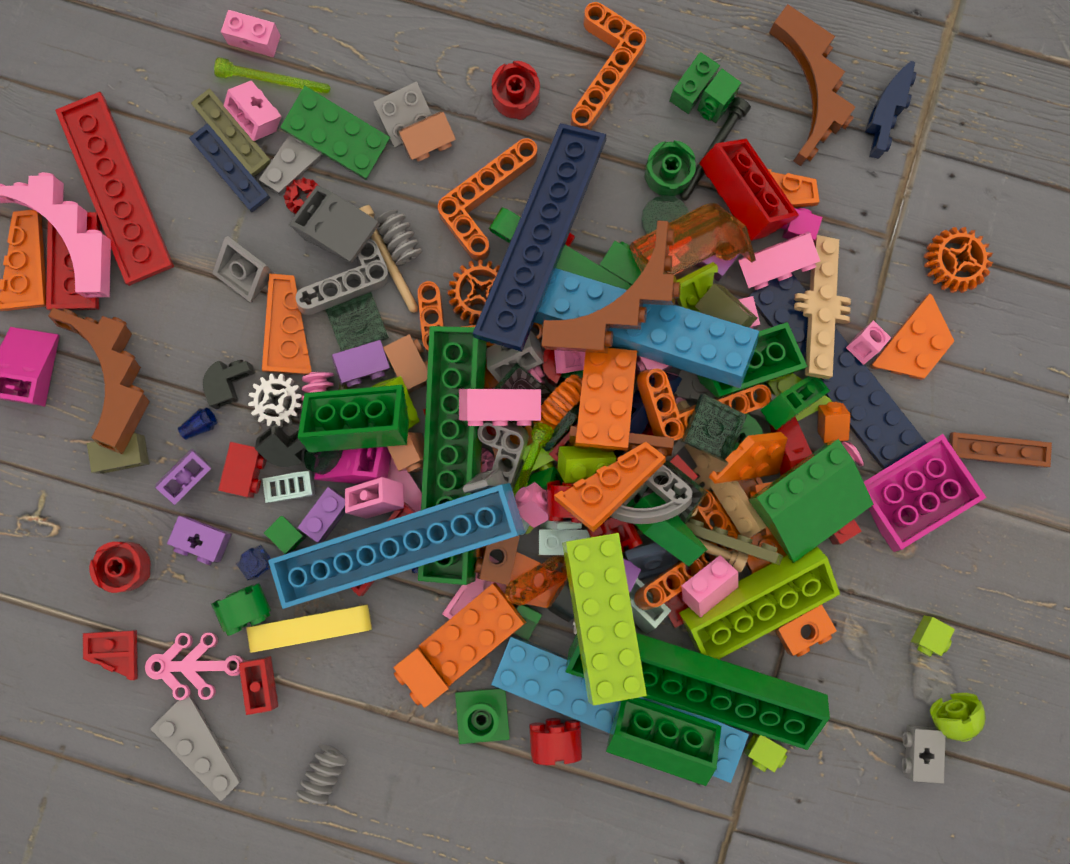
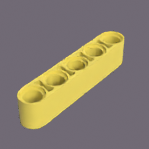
[246,604,372,653]

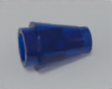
[178,407,217,440]

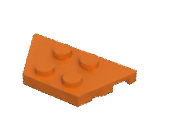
[870,294,954,380]
[709,432,788,484]

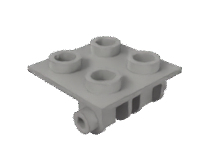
[373,81,432,147]

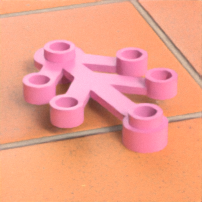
[145,633,245,700]

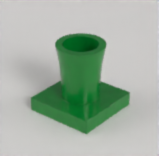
[455,688,510,744]

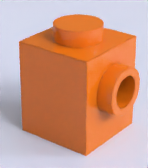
[817,402,850,443]

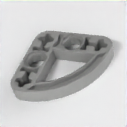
[610,465,692,524]

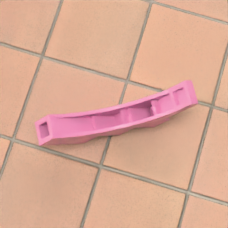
[0,172,111,298]

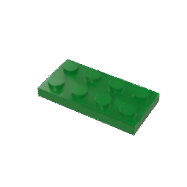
[280,85,390,180]

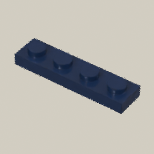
[189,123,270,213]

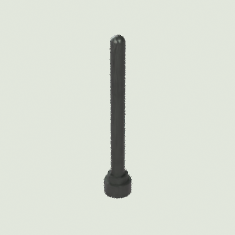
[680,97,751,200]

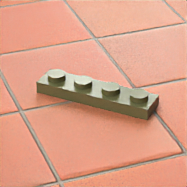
[191,88,271,177]
[684,518,783,565]

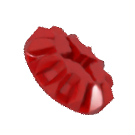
[284,177,319,215]

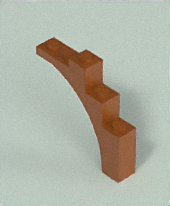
[769,4,855,166]
[541,221,681,354]
[48,308,150,454]

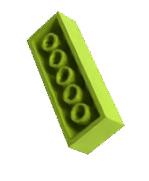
[562,533,647,706]
[679,546,840,659]

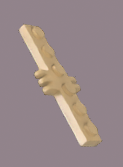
[794,235,851,379]
[677,400,767,538]

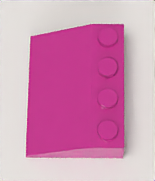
[864,434,987,552]

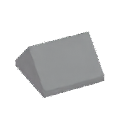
[212,236,274,302]

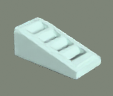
[262,470,316,503]
[540,518,582,530]

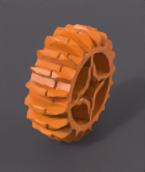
[924,227,993,293]
[448,259,500,325]
[533,374,582,436]

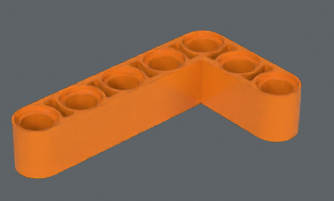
[571,2,646,130]
[438,138,537,261]
[418,281,543,352]
[637,368,771,440]
[634,489,738,610]

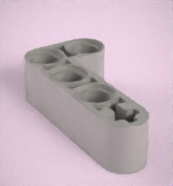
[295,239,388,315]
[477,421,529,489]

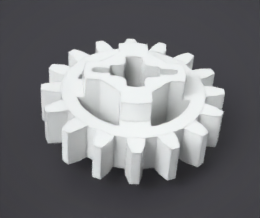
[248,374,303,428]

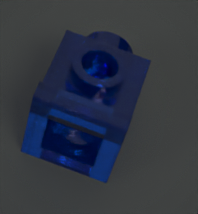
[236,545,271,580]

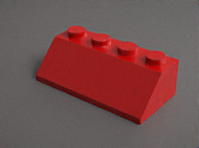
[699,139,799,241]

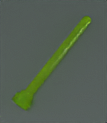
[214,57,331,94]
[512,423,554,497]

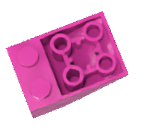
[0,327,60,407]
[314,447,392,484]

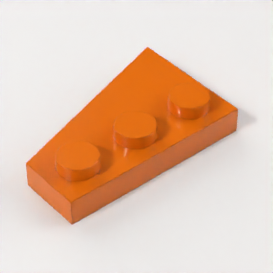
[768,169,820,208]

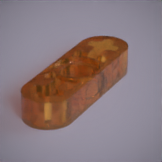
[505,555,567,605]

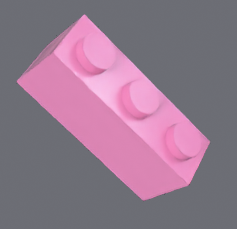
[738,232,820,290]
[459,389,541,426]

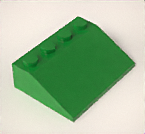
[748,439,874,563]

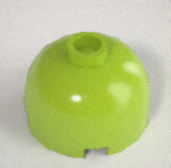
[930,693,986,742]

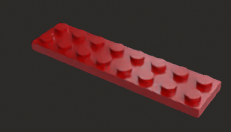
[55,92,174,286]

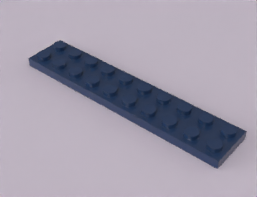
[473,123,607,352]
[748,272,927,470]

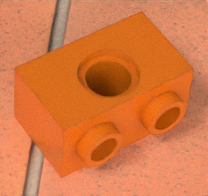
[774,604,837,657]

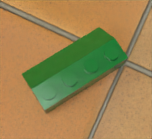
[697,322,808,398]
[298,385,409,452]
[606,698,722,786]

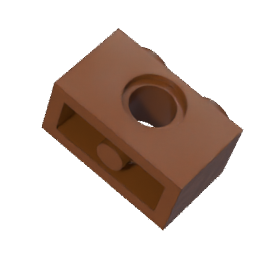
[474,535,520,585]

